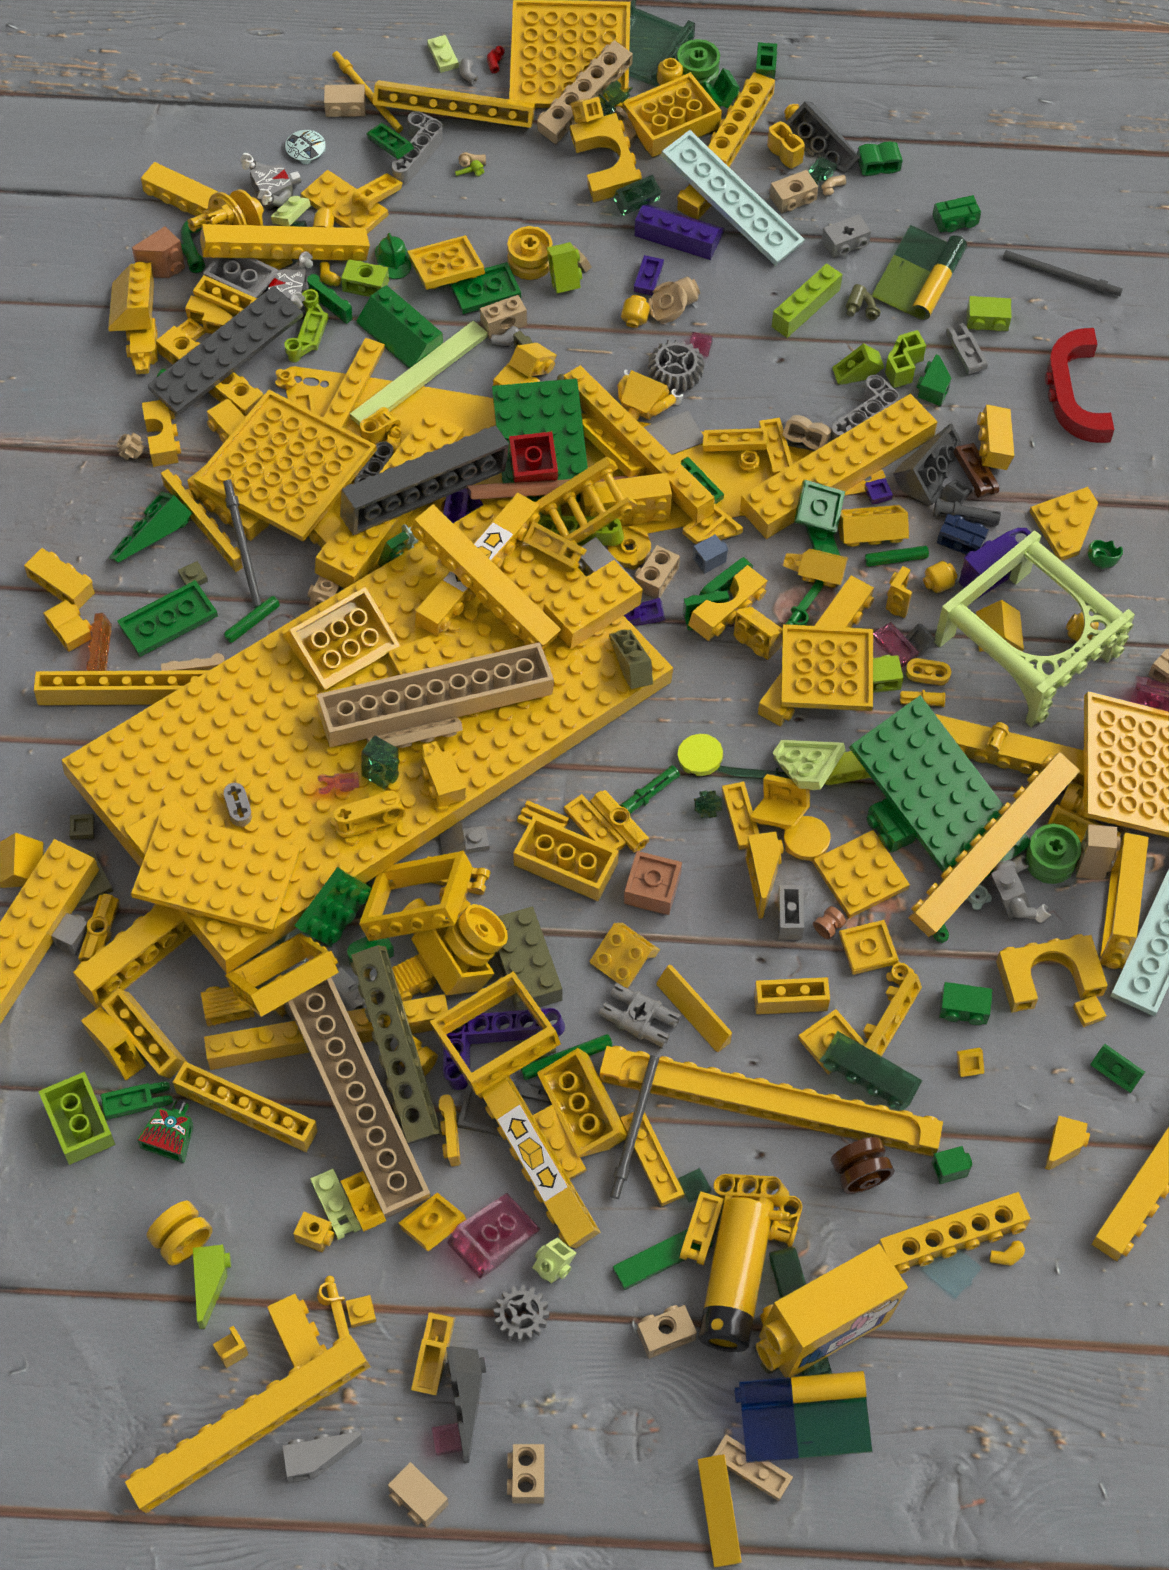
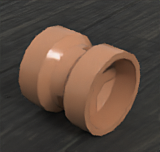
[813,906,846,939]

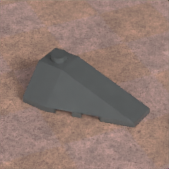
[446,1346,486,1463]

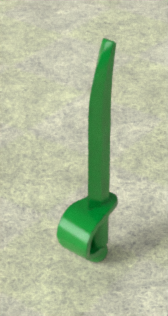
[785,580,824,626]

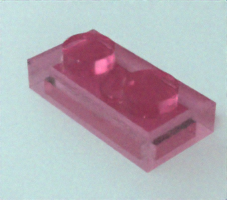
[873,622,919,668]

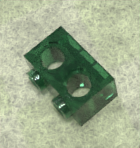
[361,735,400,790]

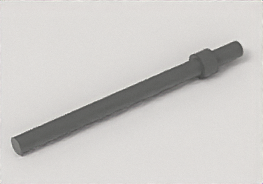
[1003,250,1123,296]
[223,480,262,608]
[610,1055,659,1199]

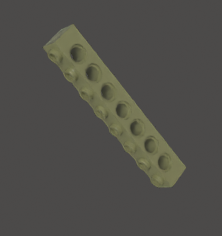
[351,945,442,1143]

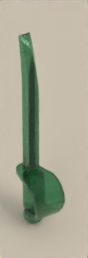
[718,766,791,779]

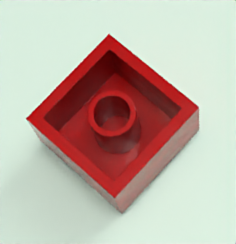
[509,432,558,483]

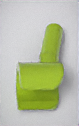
[455,160,485,176]

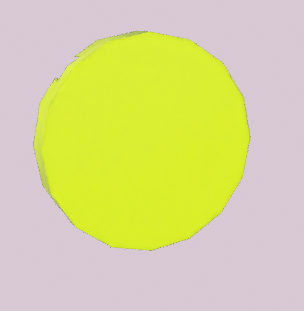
[677,734,723,776]

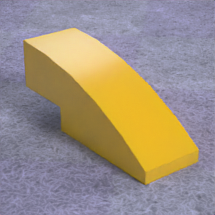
[185,295,233,334]
[411,1312,456,1396]

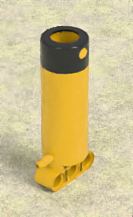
[698,1174,791,1352]

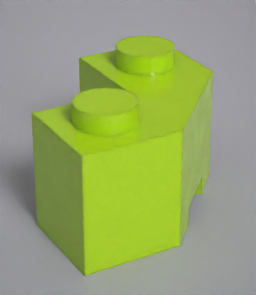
[885,330,926,388]

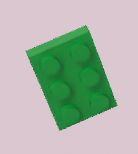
[449,262,521,314]

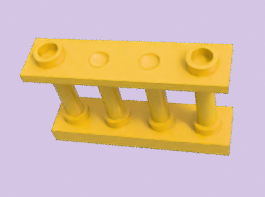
[535,456,637,551]

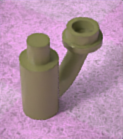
[846,284,881,320]

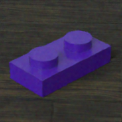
[634,255,664,296]

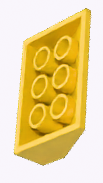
[622,72,722,157]
[283,587,400,690]

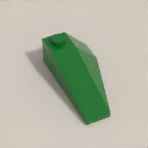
[109,491,192,563]

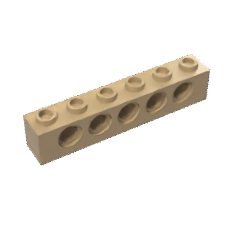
[537,40,633,145]

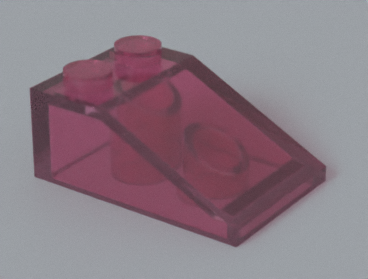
[447,1193,540,1279]

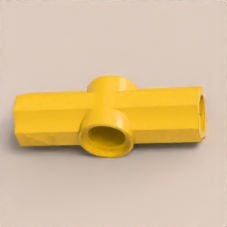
[590,790,650,853]
[78,894,120,962]

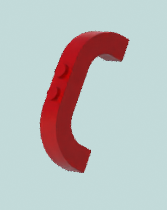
[1045,328,1115,443]

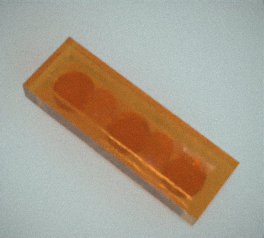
[87,613,112,671]

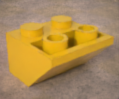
[733,607,782,660]

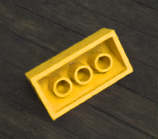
[108,262,154,331]
[537,1048,628,1158]

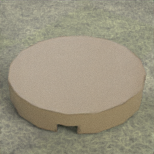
[648,281,687,323]

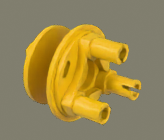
[188,189,264,258]

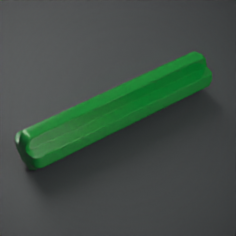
[864,545,929,567]
[224,596,280,643]

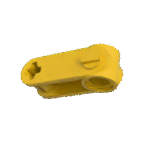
[334,790,406,837]

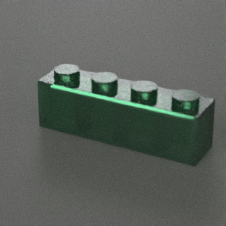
[819,1031,923,1110]

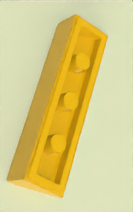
[656,964,732,1052]
[697,1454,742,1568]

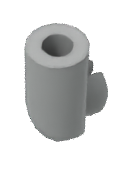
[459,58,478,85]

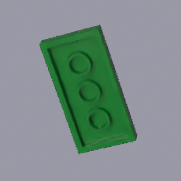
[117,580,218,657]

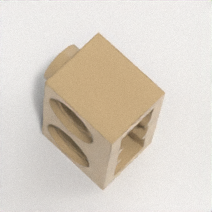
[634,545,680,599]
[507,1444,544,1504]

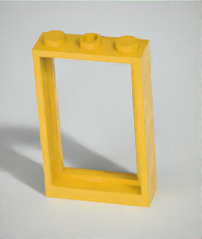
[1100,833,1149,969]

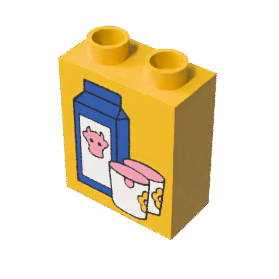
[756,1244,908,1380]

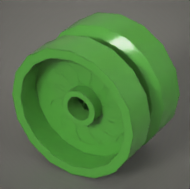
[677,39,720,87]
[1025,824,1082,884]

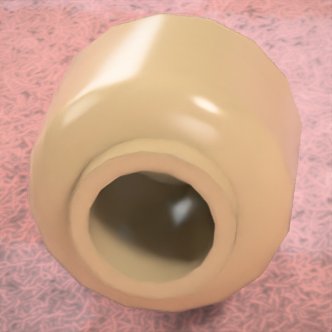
[674,277,701,306]

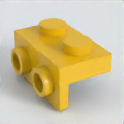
[885,566,912,618]

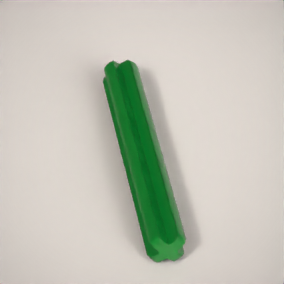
[521,1034,612,1080]

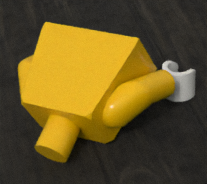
[617,370,683,420]

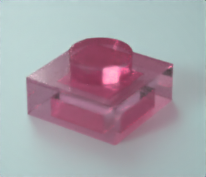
[432,1423,462,1456]

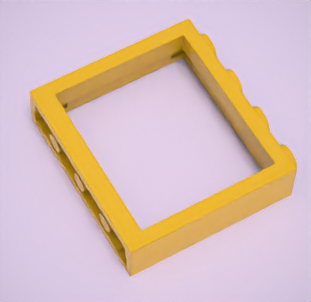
[359,851,473,941]
[225,933,339,1017]
[430,971,561,1095]

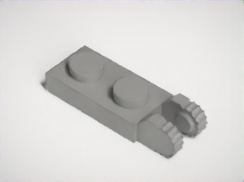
[946,323,988,375]

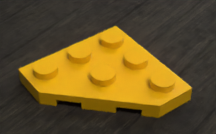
[1029,487,1098,561]

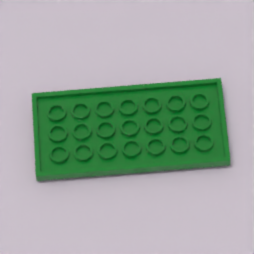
[849,695,1030,880]

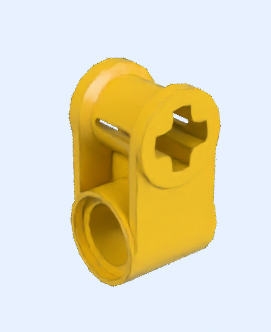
[360,407,401,445]
[768,1196,802,1248]

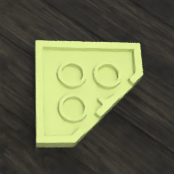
[773,740,846,790]

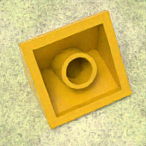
[975,600,1024,652]
[0,832,44,888]

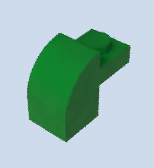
[755,42,777,79]

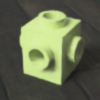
[532,1238,576,1283]

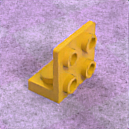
[590,923,660,988]

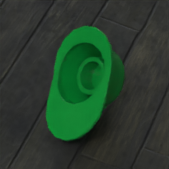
[375,233,411,279]

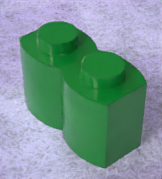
[857,142,903,176]

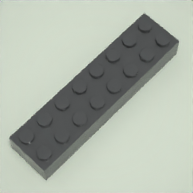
[340,425,509,535]

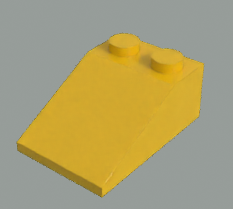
[745,832,784,919]

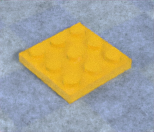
[407,235,485,290]
[813,830,910,919]

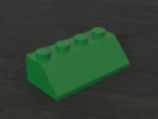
[356,285,443,369]

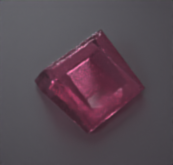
[690,332,713,357]

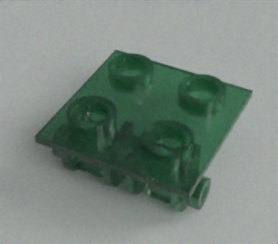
[598,80,633,116]

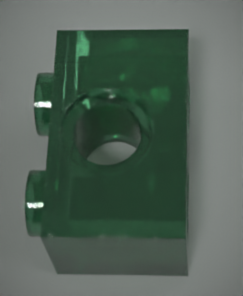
[613,175,662,216]

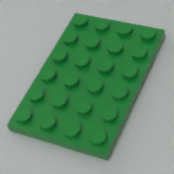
[492,378,588,502]

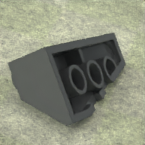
[785,101,860,173]
[893,424,961,506]

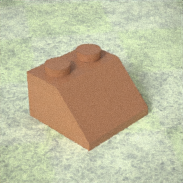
[132,226,185,278]

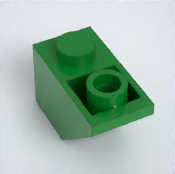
[916,354,952,406]

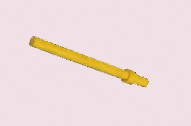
[332,51,403,133]

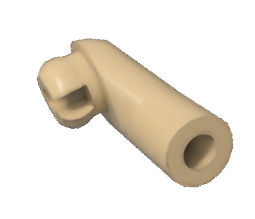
[458,152,486,167]
[821,175,846,196]

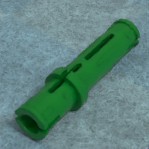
[620,765,680,815]

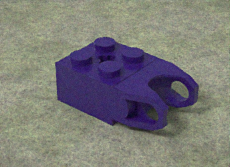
[959,528,1031,600]

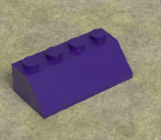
[634,204,725,260]

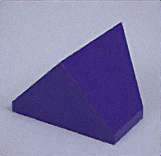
[443,488,484,523]

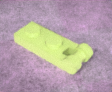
[310,1169,361,1240]

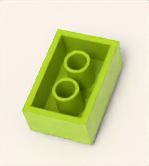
[38,1071,116,1165]

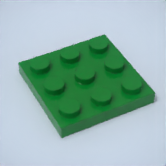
[294,867,372,947]

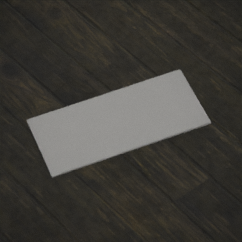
[644,410,703,455]

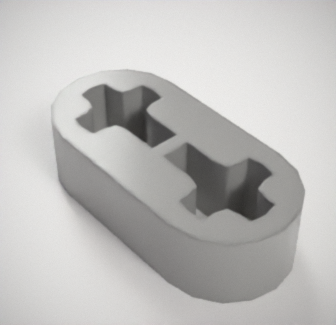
[224,783,252,827]

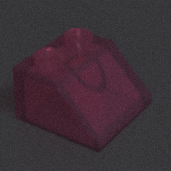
[1129,676,1169,712]

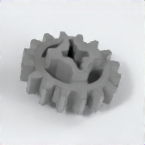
[494,1285,549,1342]

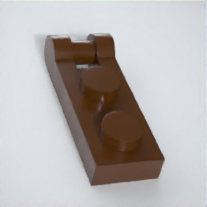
[953,443,999,498]

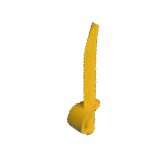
[317,1275,350,1338]

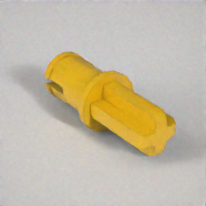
[900,690,946,707]

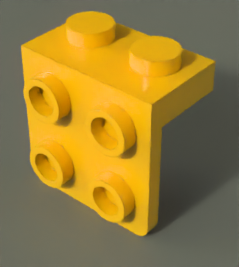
[750,774,810,829]

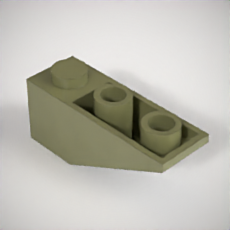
[609,629,653,689]

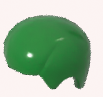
[1087,540,1123,569]

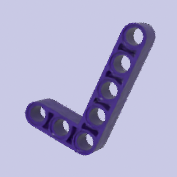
[443,1008,565,1090]

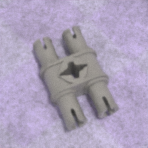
[598,983,681,1048]

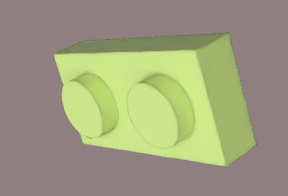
[427,35,459,73]
[271,196,311,226]

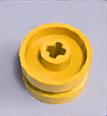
[507,226,553,280]
[446,904,508,967]
[146,1200,213,1266]

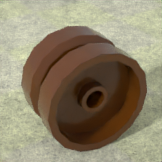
[831,1137,895,1194]

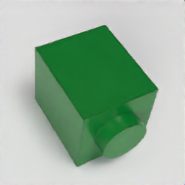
[931,1146,972,1184]

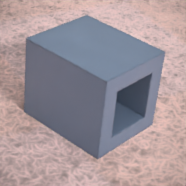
[692,534,728,574]

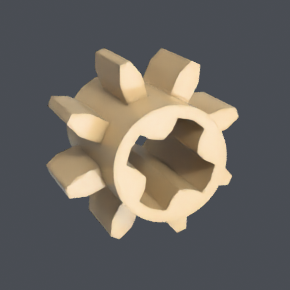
[117,432,144,460]

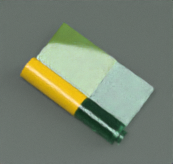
[872,225,967,320]

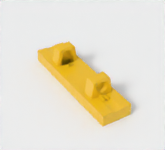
[863,972,922,1063]

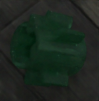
[694,790,722,819]

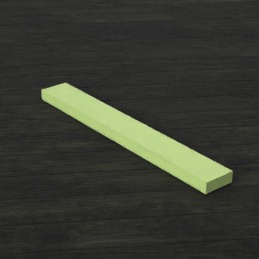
[350,321,488,426]

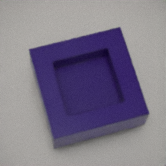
[864,478,893,505]

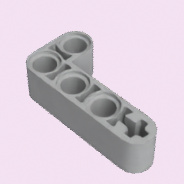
[392,111,443,186]
[830,375,899,442]

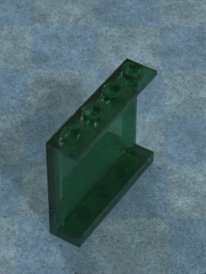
[629,0,695,87]

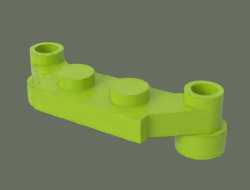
[284,289,328,363]

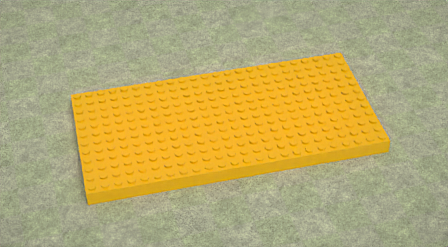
[62,497,673,974]

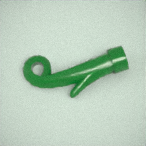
[181,220,205,273]

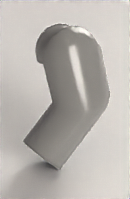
[491,326,520,346]

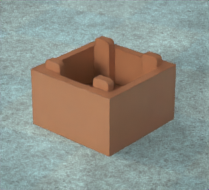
[624,851,682,915]

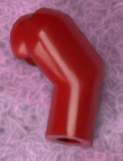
[487,46,505,74]

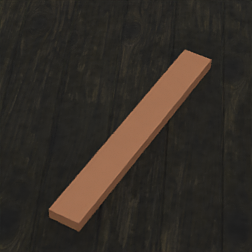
[467,476,638,500]

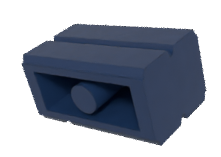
[937,514,989,555]

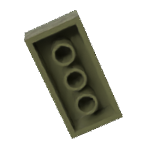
[496,906,563,1011]

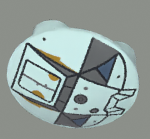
[285,130,326,165]

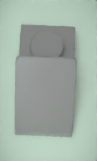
[440,821,489,855]

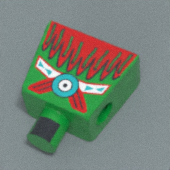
[137,1100,193,1163]

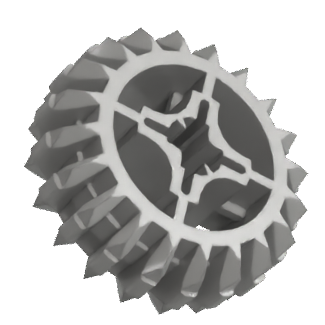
[648,340,705,393]

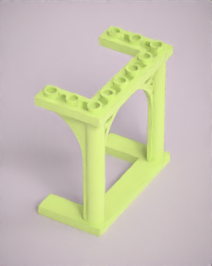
[934,530,1135,728]

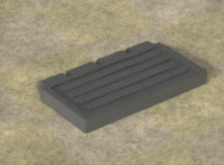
[458,1080,552,1137]

